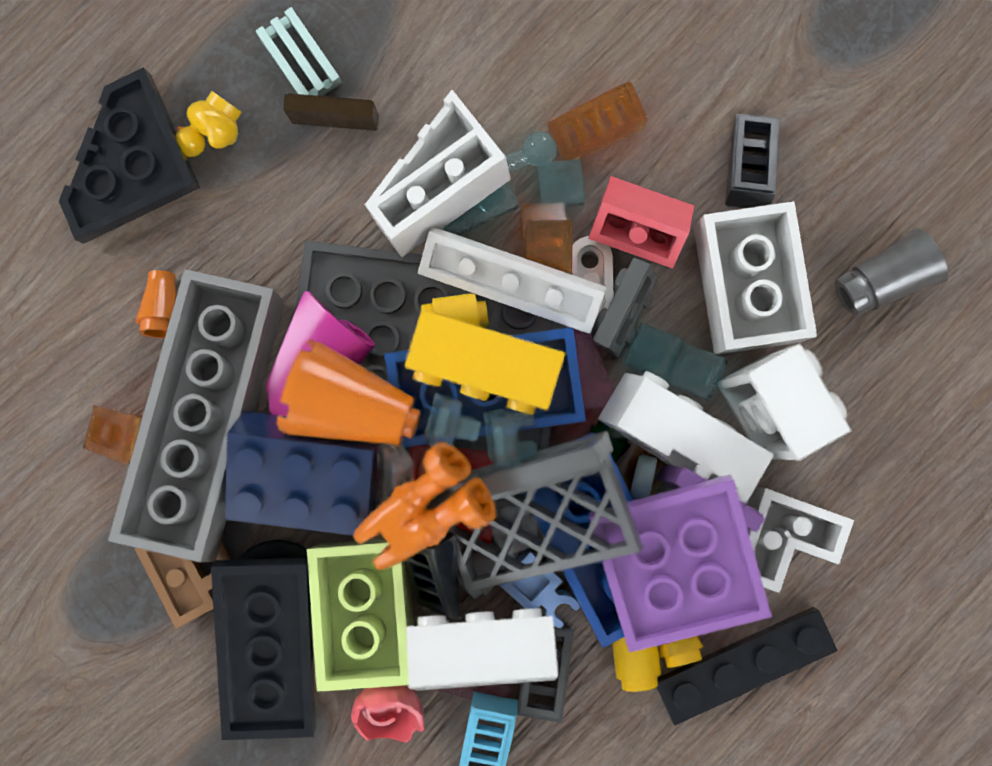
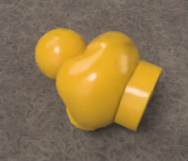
[176,91,242,157]

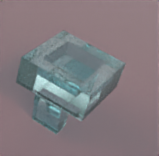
[424,393,481,447]
[484,409,537,468]

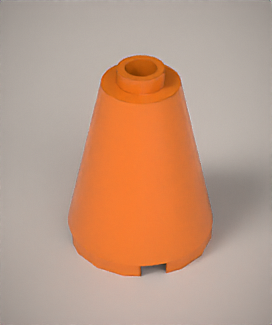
[277,339,421,445]

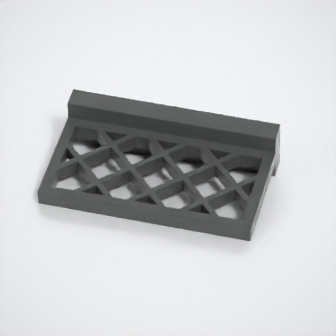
[427,431,643,592]

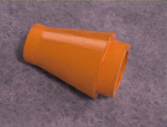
[135,270,177,338]

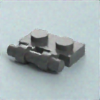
[592,257,658,359]

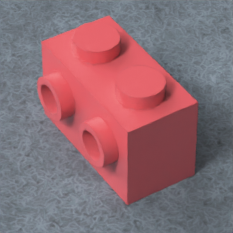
[588,176,694,269]

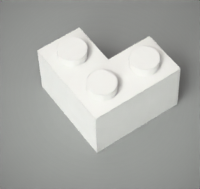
[746,487,854,593]

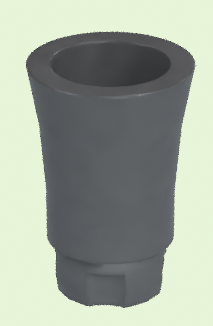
[835,228,948,317]

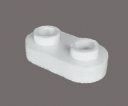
[567,236,614,326]

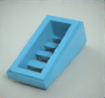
[459,691,518,766]

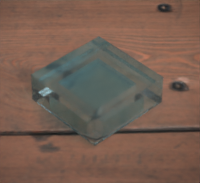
[537,159,585,210]

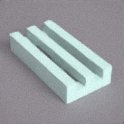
[256,7,342,96]

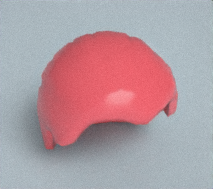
[351,685,424,743]

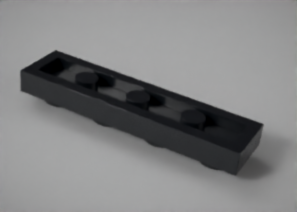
[656,607,838,726]

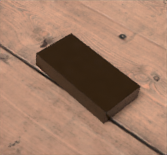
[283,93,379,131]

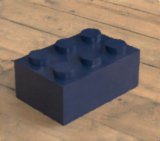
[225,411,381,535]

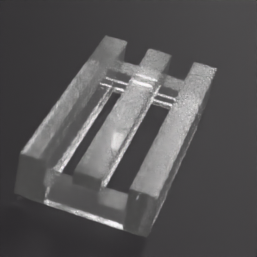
[376,443,413,507]

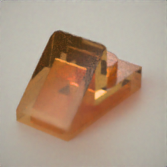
[520,203,573,275]
[83,405,143,464]

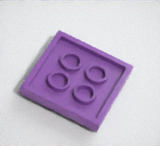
[589,475,772,653]

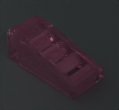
[573,328,615,410]

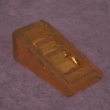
[547,81,647,163]

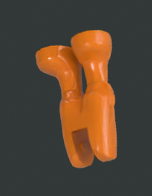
[353,442,496,570]

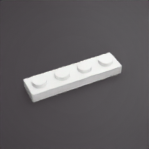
[417,227,607,334]

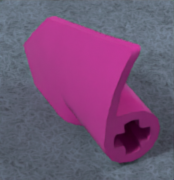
[265,291,375,416]

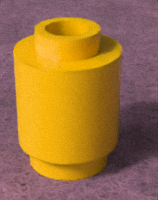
[422,293,489,328]
[612,637,661,692]

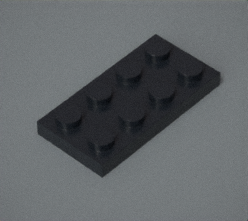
[211,558,316,740]

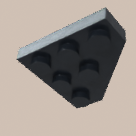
[59,67,200,244]

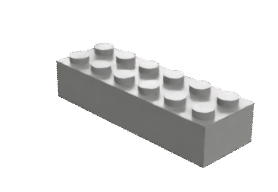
[108,269,284,562]

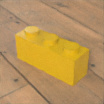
[405,310,565,415]

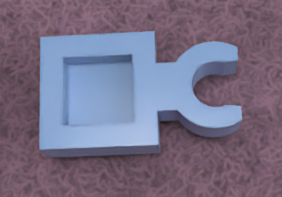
[499,547,580,628]

